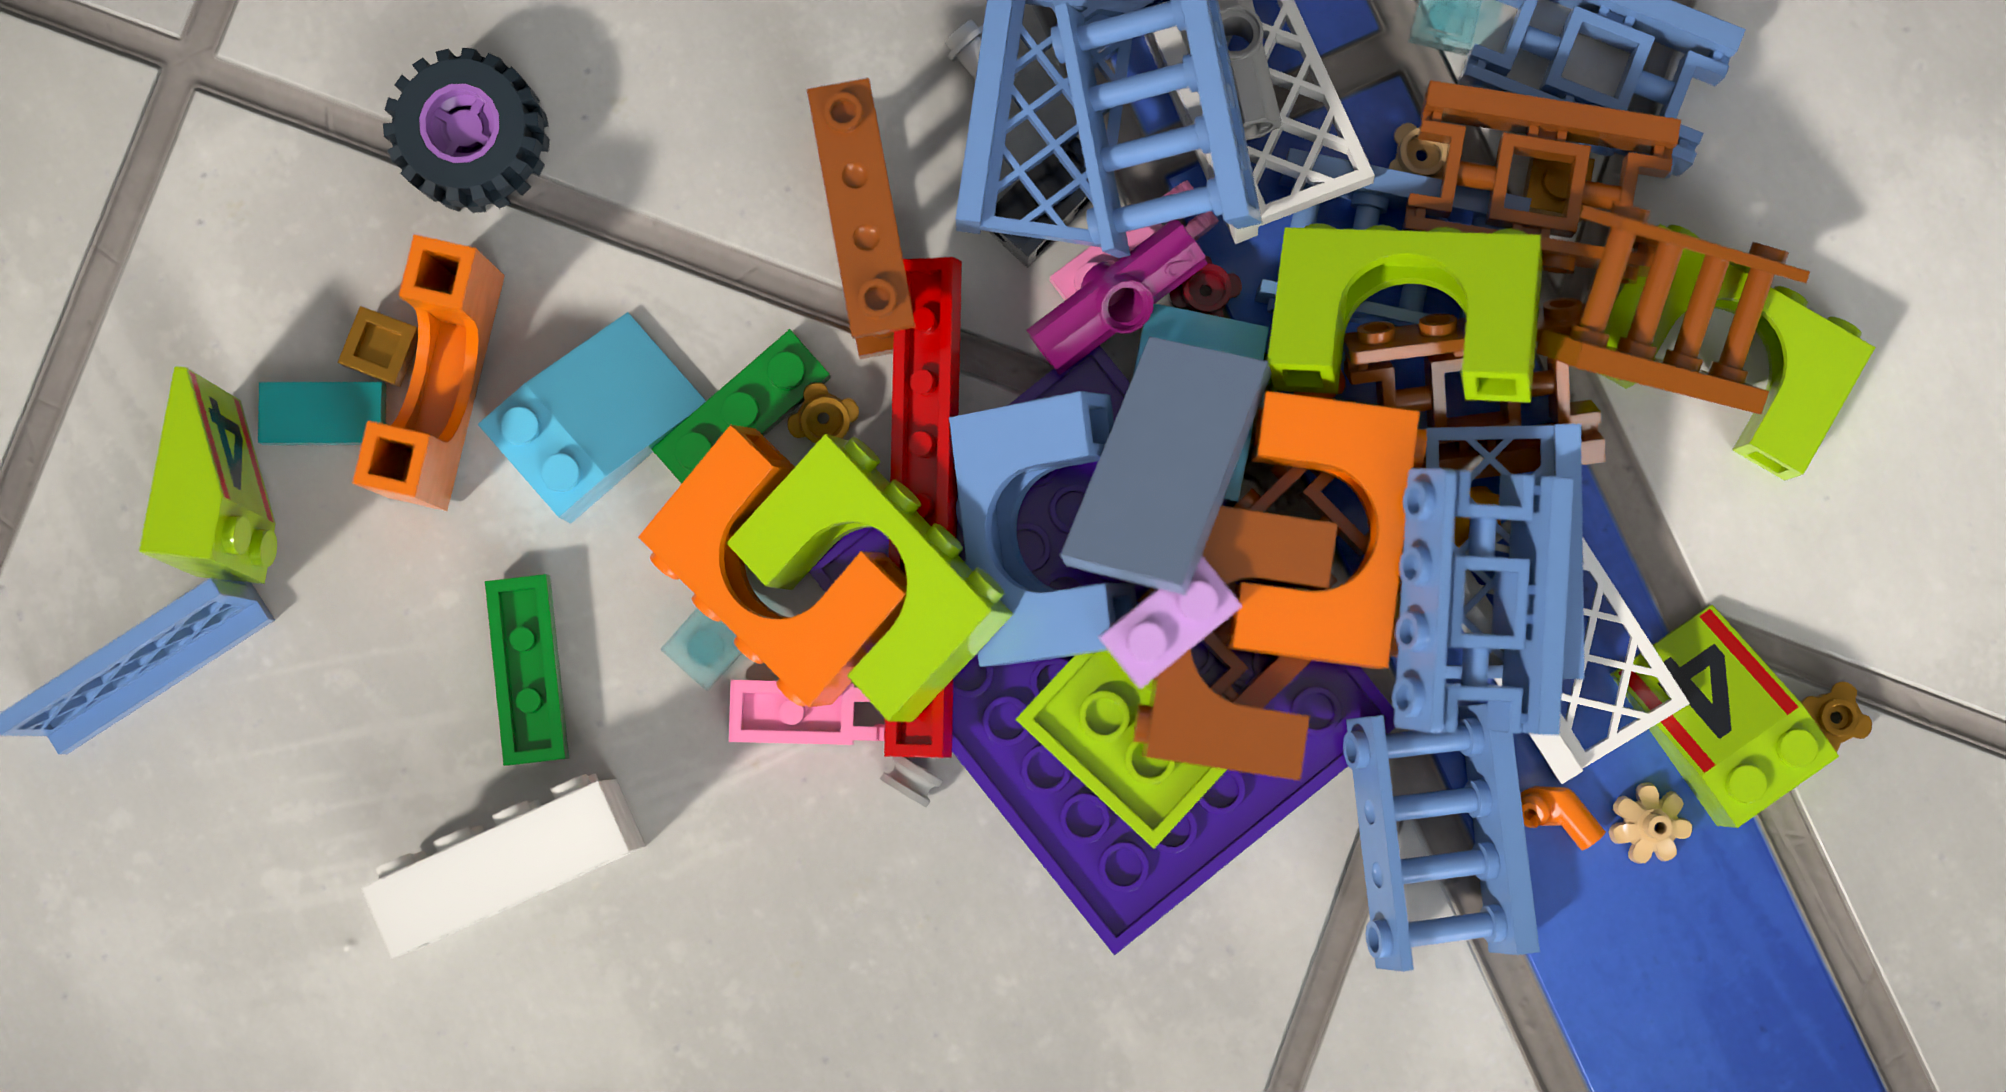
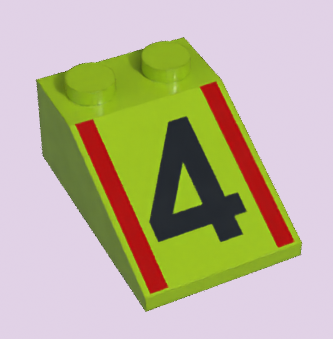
[139,366,277,584]
[1610,605,1840,828]

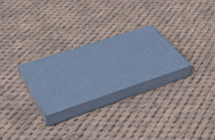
[1061,337,1271,595]

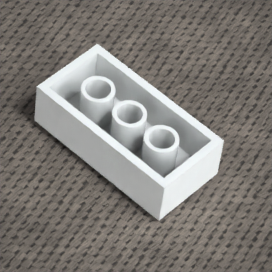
[361,773,646,958]

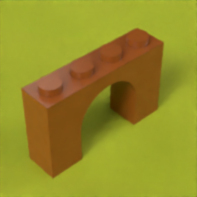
[1133,506,1337,781]

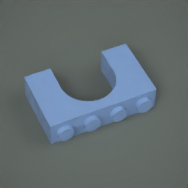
[949,392,1137,667]

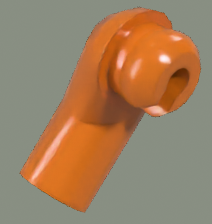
[1520,786,1606,851]

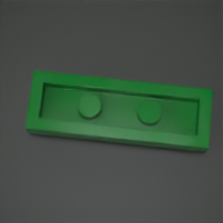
[651,329,831,484]
[485,574,569,766]

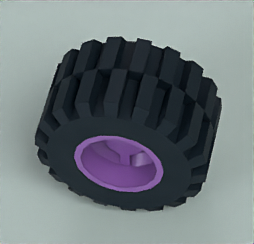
[383,48,550,213]

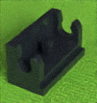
[988,131,1091,268]

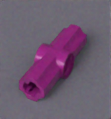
[1026,219,1208,375]

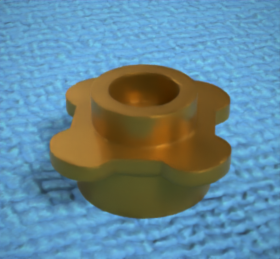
[787,382,859,444]
[1801,682,1872,752]

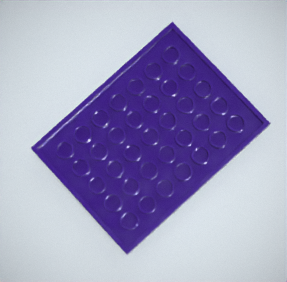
[809,345,1396,956]

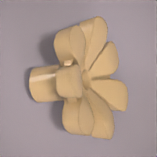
[1609,783,1692,864]

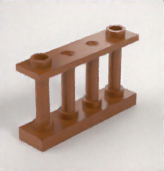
[807,78,915,359]
[1536,200,1810,415]

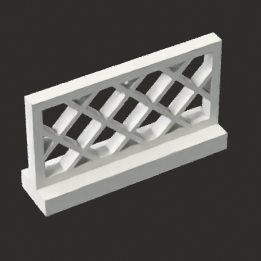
[1145,0,1375,244]
[1462,520,1690,784]

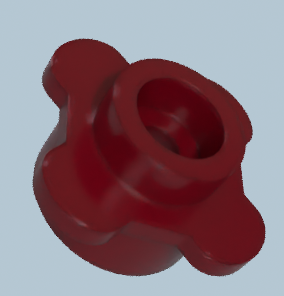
[1169,255,1242,317]

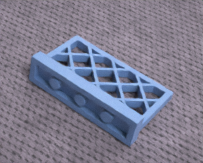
[955,0,1137,247]
[1425,424,1584,679]
[0,578,275,755]

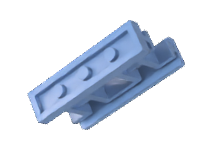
[1456,0,1746,178]
[1392,469,1574,735]

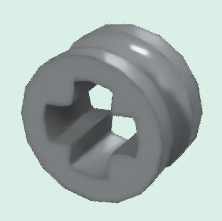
[880,757,943,807]

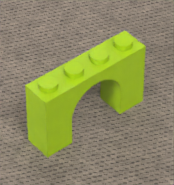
[1267,223,1543,402]
[1601,223,1876,481]
[726,434,1013,722]

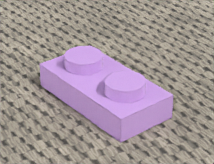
[1098,555,1242,688]

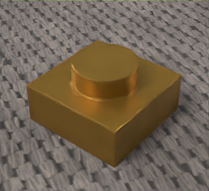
[1523,157,1595,223]
[337,306,418,387]

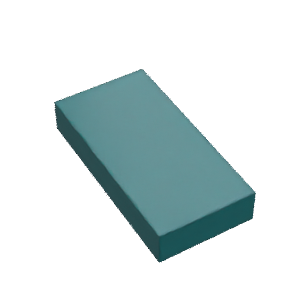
[258,382,386,445]

